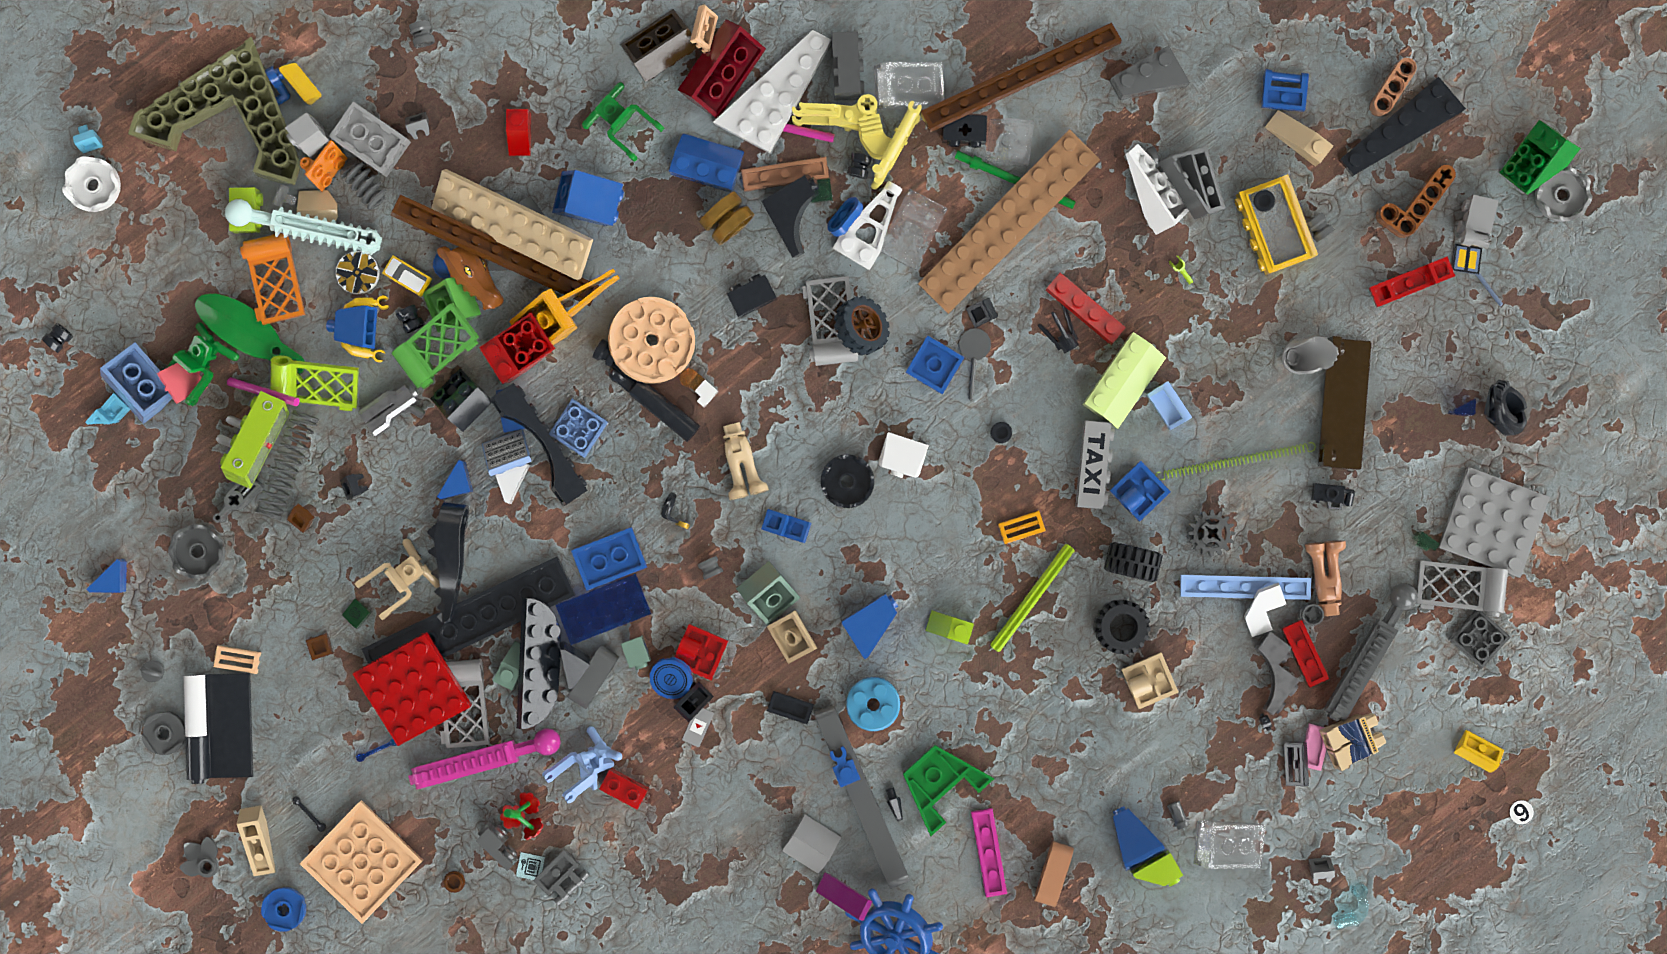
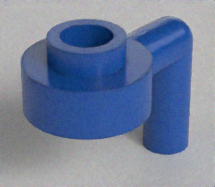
[265,66,290,105]

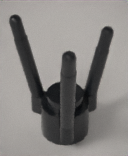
[1038,304,1079,354]

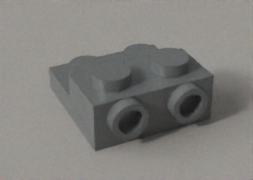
[476,821,519,871]

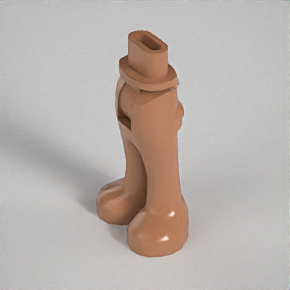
[1305,541,1346,616]

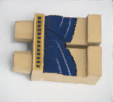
[1319,713,1386,771]

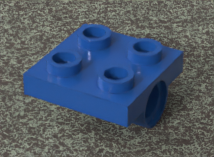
[1109,461,1171,522]

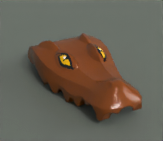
[437,246,504,310]

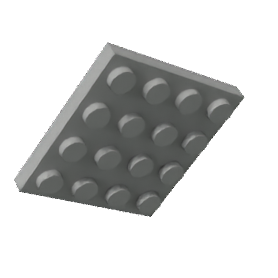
[1437,467,1550,578]

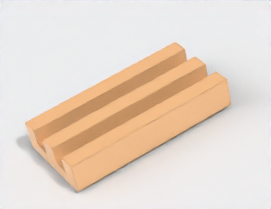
[690,5,718,53]
[213,645,261,674]

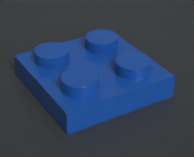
[905,335,965,395]

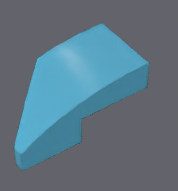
[86,392,130,424]

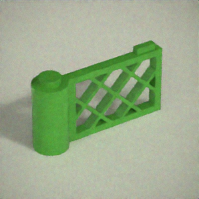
[391,303,479,389]

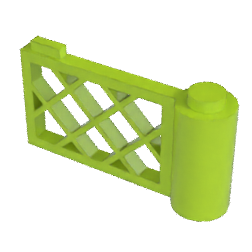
[270,356,359,411]

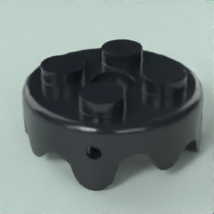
[821,454,874,508]

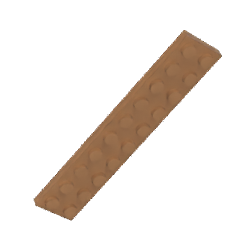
[918,129,1100,314]

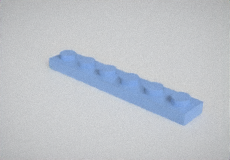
[1180,575,1311,600]

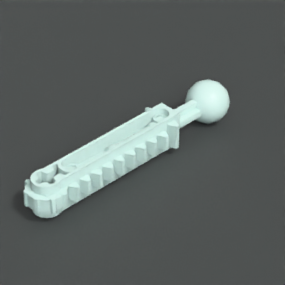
[225,199,382,255]

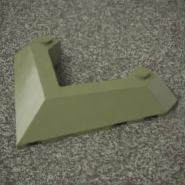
[128,37,301,185]

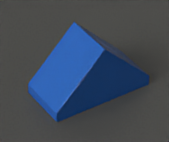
[437,460,473,499]
[86,559,127,593]

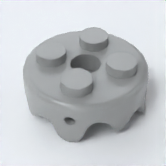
[1535,167,1592,222]

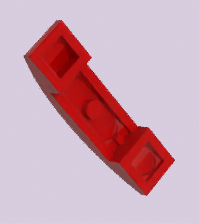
[1369,256,1455,308]

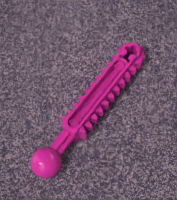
[408,728,561,790]

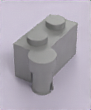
[1457,195,1498,249]

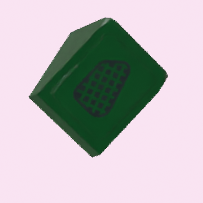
[342,598,372,629]

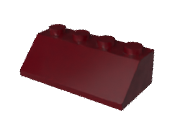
[677,19,766,119]

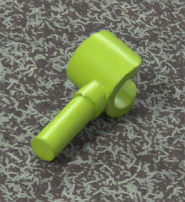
[1169,255,1193,284]

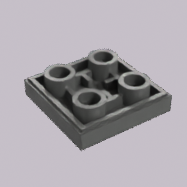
[1448,610,1510,669]

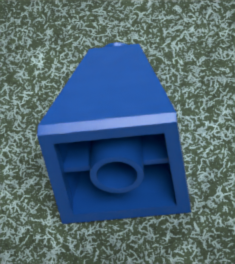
[1113,806,1165,871]

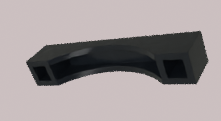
[489,383,588,506]

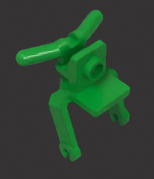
[582,82,665,162]
[166,322,239,407]

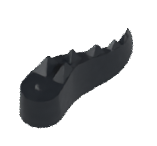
[427,502,469,624]

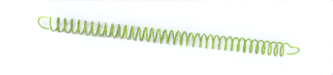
[1155,442,1316,480]

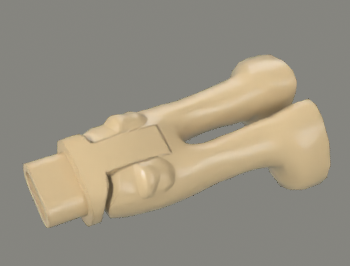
[723,422,769,500]

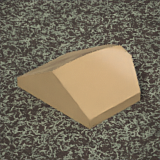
[297,190,338,222]

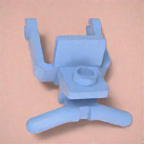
[542,726,622,803]

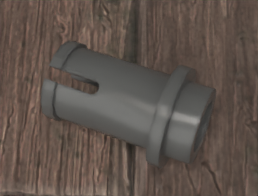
[1167,800,1190,830]

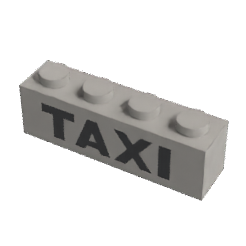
[1075,421,1115,509]

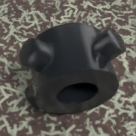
[1259,713,1272,731]

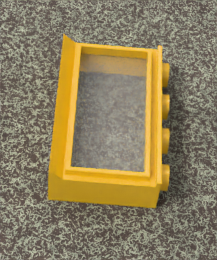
[1234,174,1318,275]

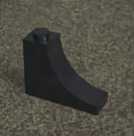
[761,175,820,258]

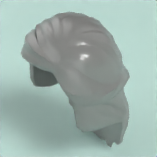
[1282,335,1339,375]

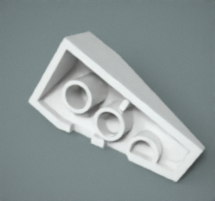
[1126,144,1189,235]

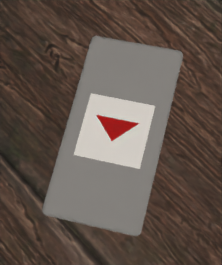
[682,708,714,747]

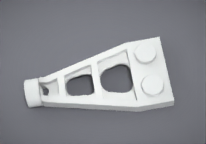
[833,181,902,271]

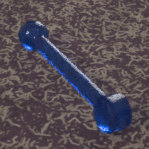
[356,738,397,762]

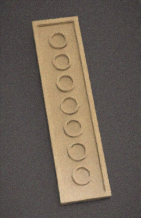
[431,169,593,280]

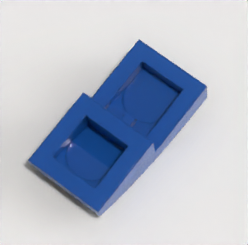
[761,509,812,543]

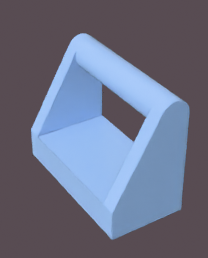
[1146,381,1192,430]

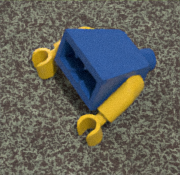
[326,295,389,362]

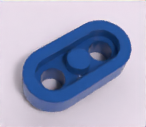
[827,197,863,237]

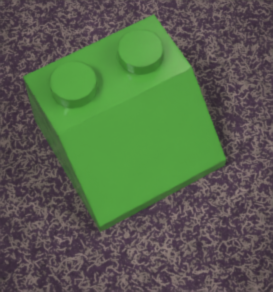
[423,277,481,333]

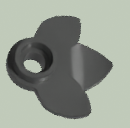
[179,837,219,878]

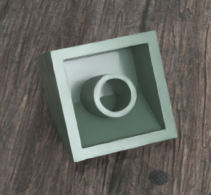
[736,561,800,625]

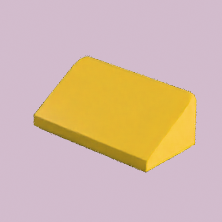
[279,63,322,105]
[1454,730,1504,773]

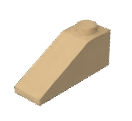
[1265,110,1333,167]
[237,805,275,876]

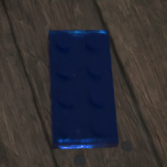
[555,574,652,645]

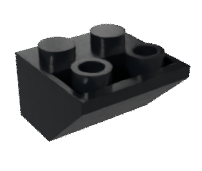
[430,368,491,432]

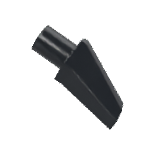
[886,787,903,821]

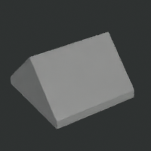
[782,814,841,874]

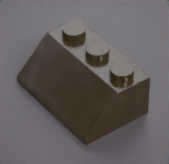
[620,9,698,82]

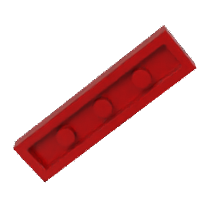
[1045,273,1126,345]

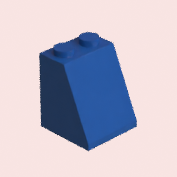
[552,170,624,226]
[841,593,898,659]

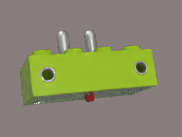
[216,391,290,489]

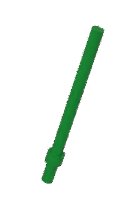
[954,151,1076,209]

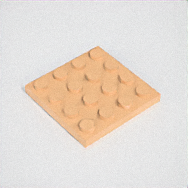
[300,800,423,924]

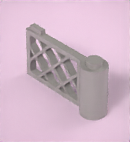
[802,276,858,366]
[1416,561,1508,617]
[440,659,490,748]

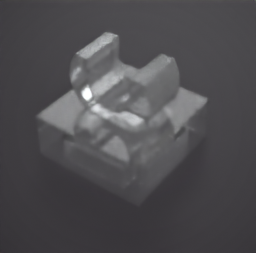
[271,184,297,208]

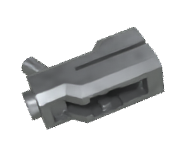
[358,385,426,437]

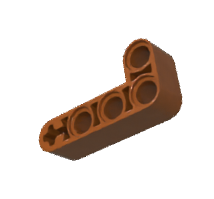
[1376,165,1456,238]

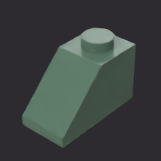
[493,641,520,690]

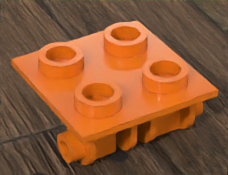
[300,140,348,192]

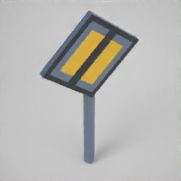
[1452,244,1503,306]

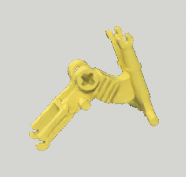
[792,94,922,190]

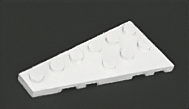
[713,30,832,153]

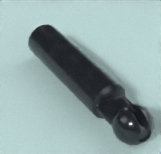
[608,363,701,443]

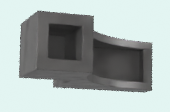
[1255,632,1299,715]

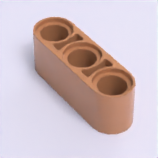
[1370,58,1417,117]
[1034,841,1074,907]

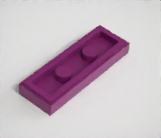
[816,872,873,921]

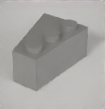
[285,112,337,161]

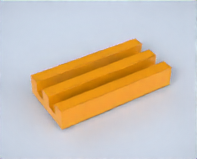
[998,511,1046,544]

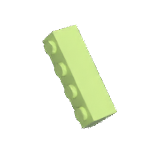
[1082,332,1166,429]

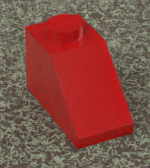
[506,109,531,156]

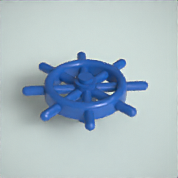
[845,888,943,954]

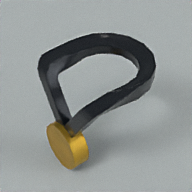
[661,492,690,529]

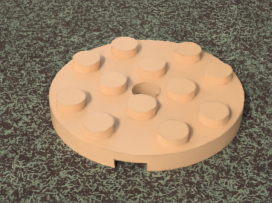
[608,297,695,383]

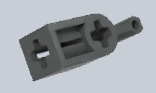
[213,478,265,523]

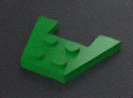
[903,744,994,837]

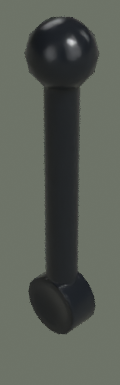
[292,796,326,832]

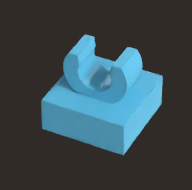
[73,125,103,154]

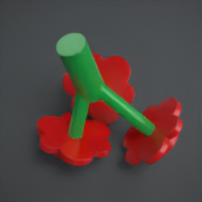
[500,792,543,840]

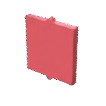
[157,363,208,404]

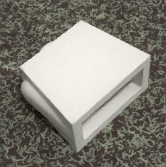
[878,432,929,478]

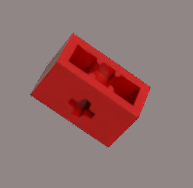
[599,768,649,810]

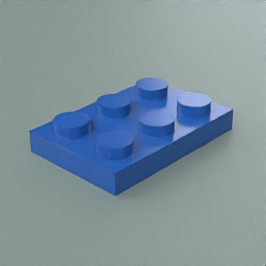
[571,527,647,591]

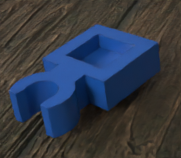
[830,746,861,788]

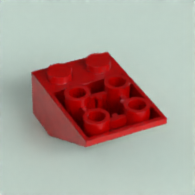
[479,312,555,384]

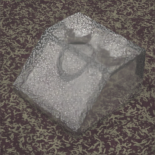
[985,118,1034,167]

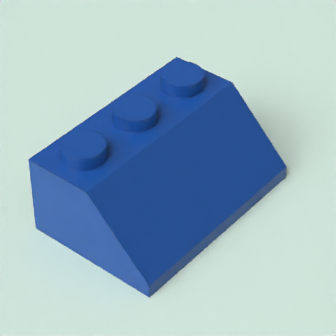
[669,133,744,193]

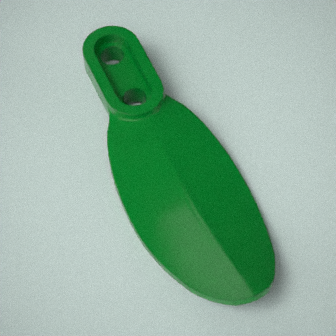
[195,294,305,375]

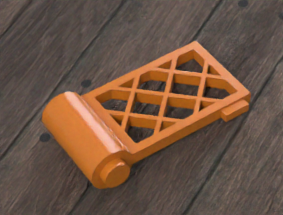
[240,233,305,325]

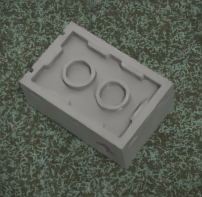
[329,102,411,177]

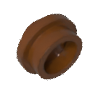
[443,871,466,893]

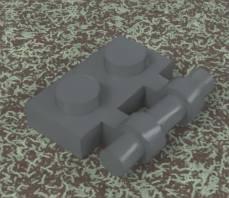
[533,849,590,906]

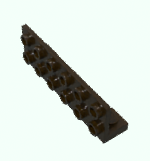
[1318,336,1372,470]

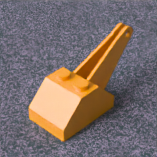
[509,269,620,345]

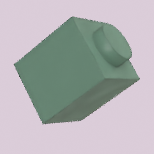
[621,635,652,670]

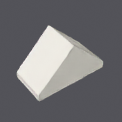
[496,463,530,504]

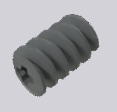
[341,162,387,210]

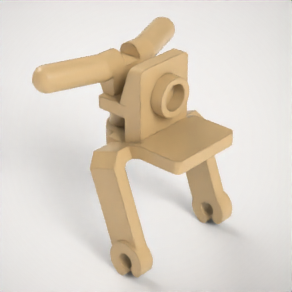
[355,539,440,620]

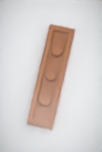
[741,157,829,192]

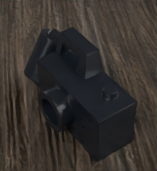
[1311,483,1355,510]

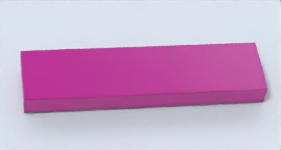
[971,808,1007,898]

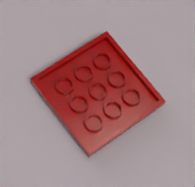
[352,632,472,746]

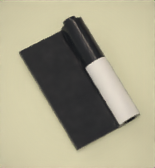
[183,673,253,784]

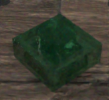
[811,179,833,203]
[1412,531,1440,552]

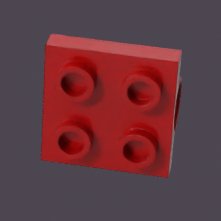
[675,624,729,681]

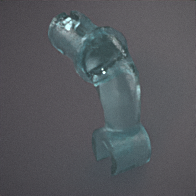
[1333,883,1369,930]

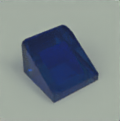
[1448,399,1476,416]

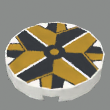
[336,251,380,294]

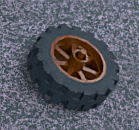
[834,296,890,356]

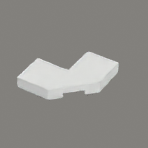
[1244,583,1286,637]

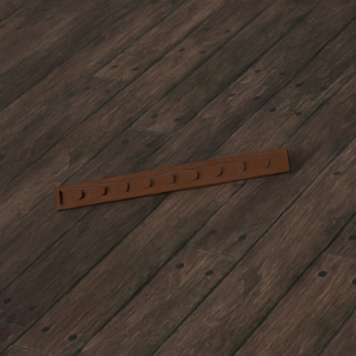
[920,23,1122,132]
[390,194,600,306]

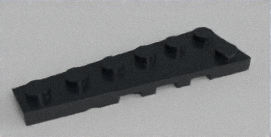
[1339,77,1466,177]

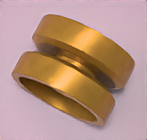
[699,191,754,246]

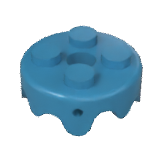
[846,677,900,731]

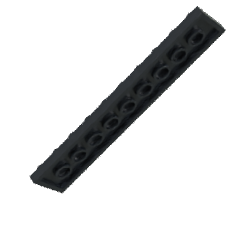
[361,556,576,664]

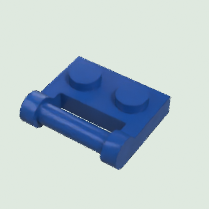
[1261,69,1309,112]

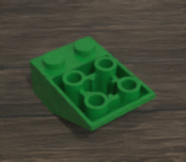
[1499,120,1581,195]

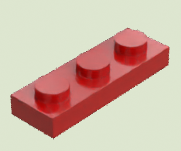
[1281,619,1329,688]

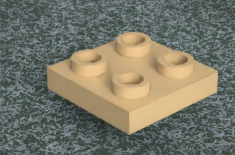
[1121,652,1178,709]

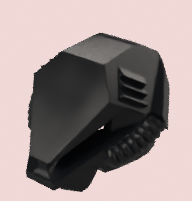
[1484,380,1527,436]

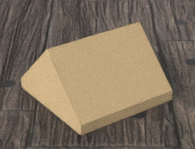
[767,610,817,664]

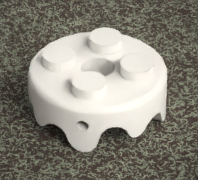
[62,157,121,212]

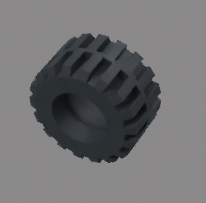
[1104,542,1163,582]
[1094,599,1151,655]

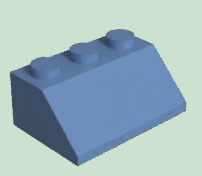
[100,343,172,424]

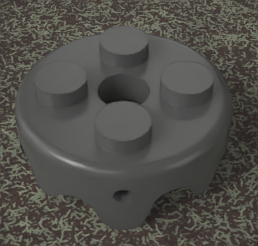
[168,524,226,579]

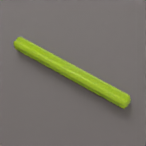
[990,544,1074,652]

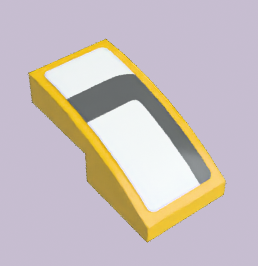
[382,255,432,297]

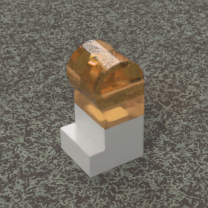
[680,368,718,408]

